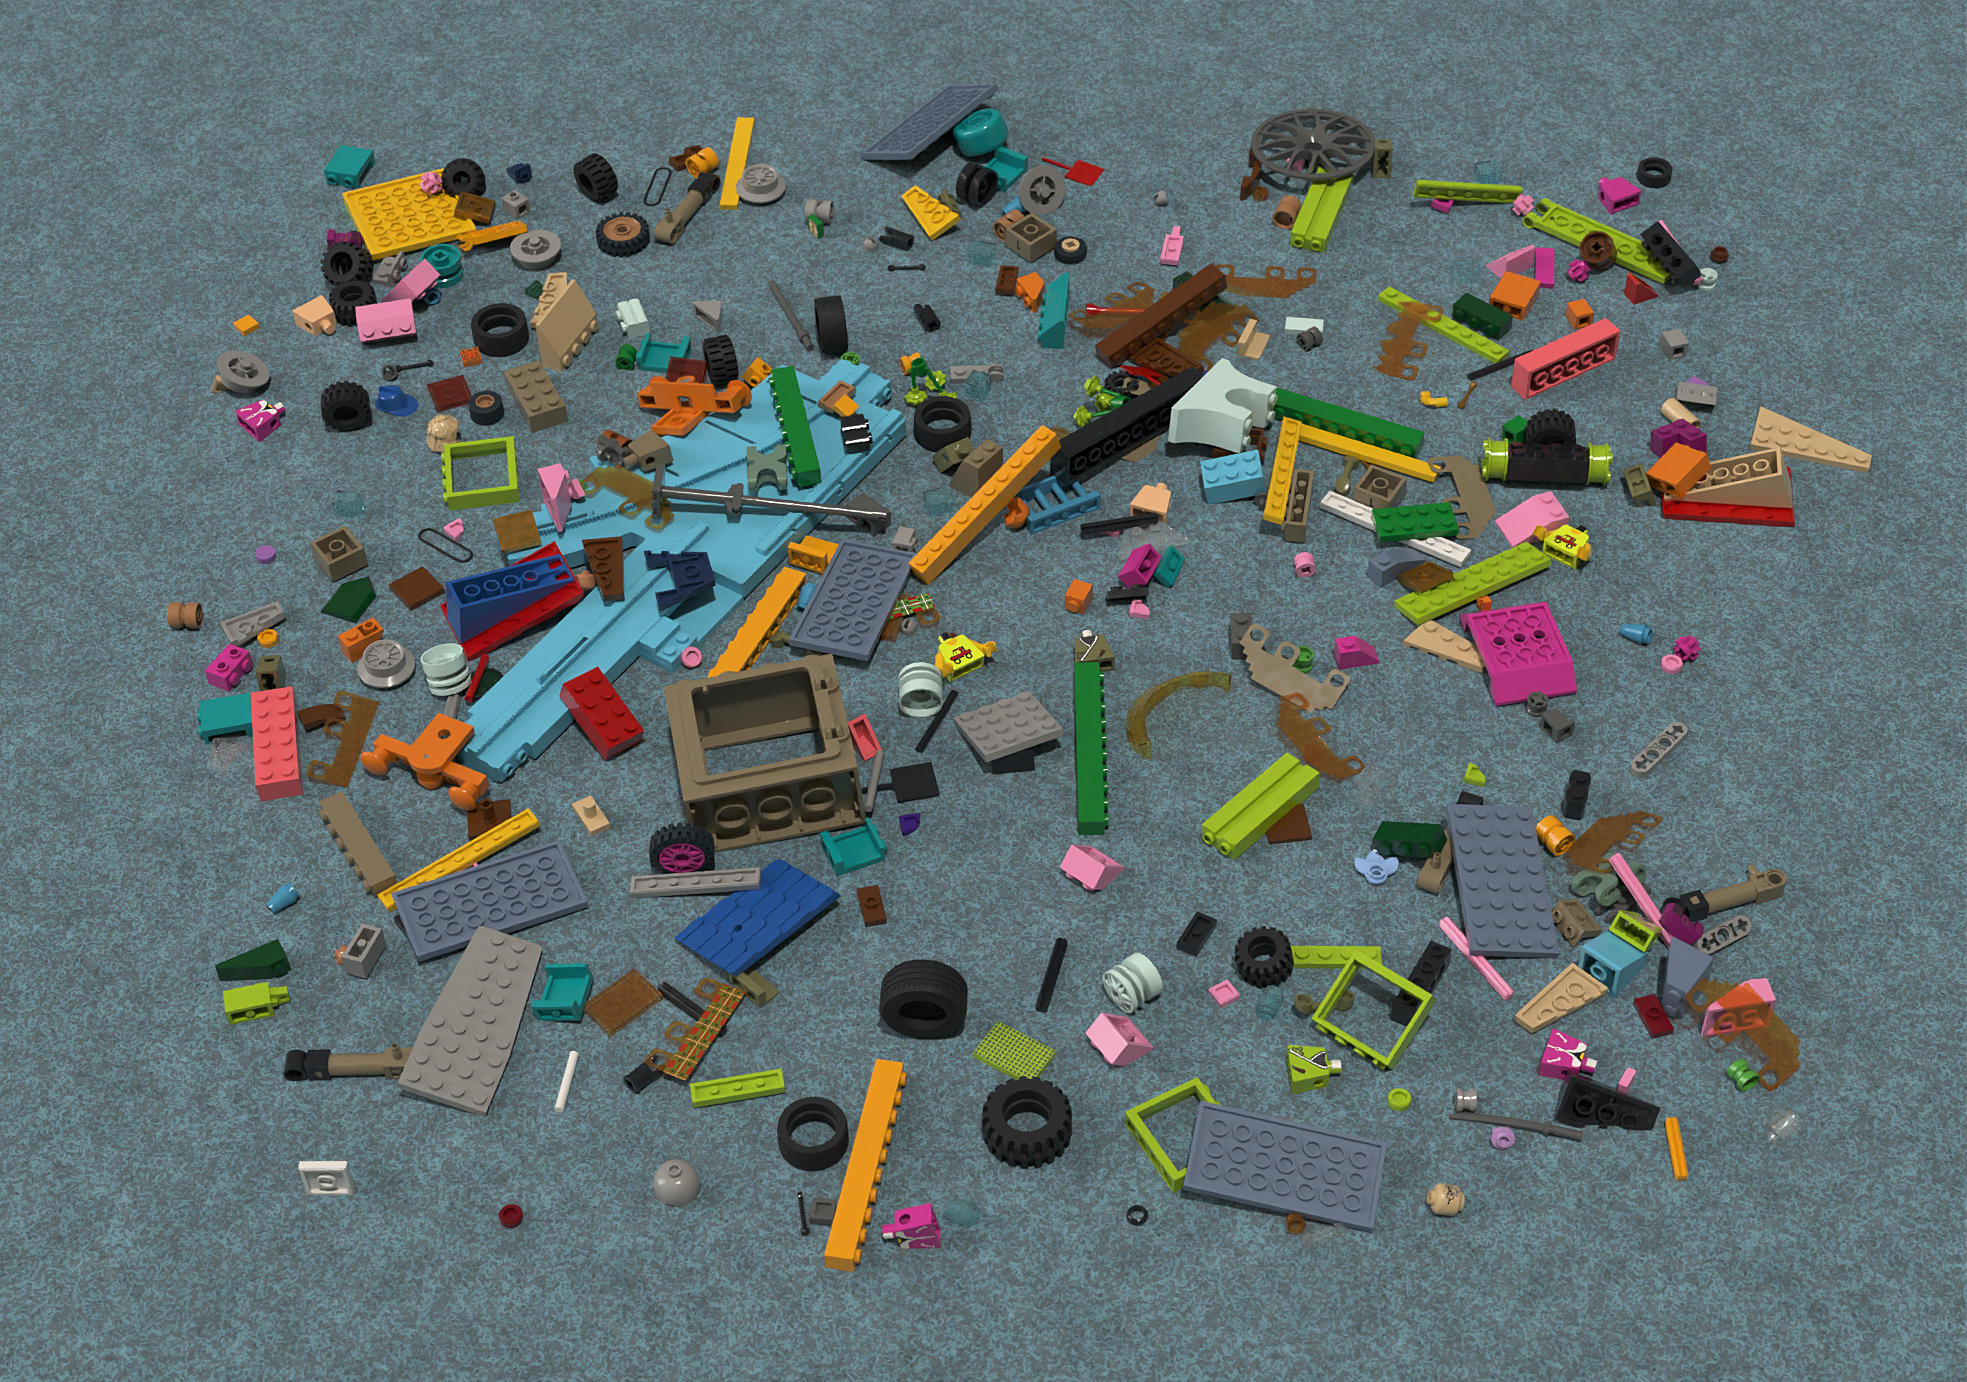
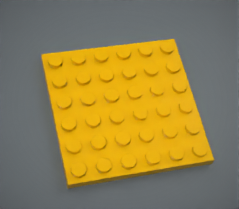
[342,168,476,260]

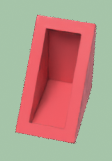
[848,714,882,761]

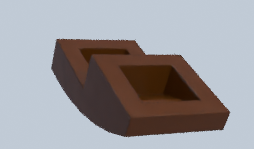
[668,145,703,172]
[297,704,347,730]

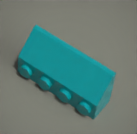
[1038,272,1070,349]

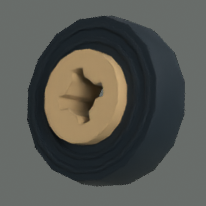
[1054,236,1087,264]

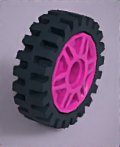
[649,823,715,874]

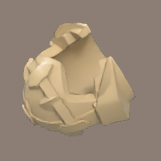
[426,414,461,453]

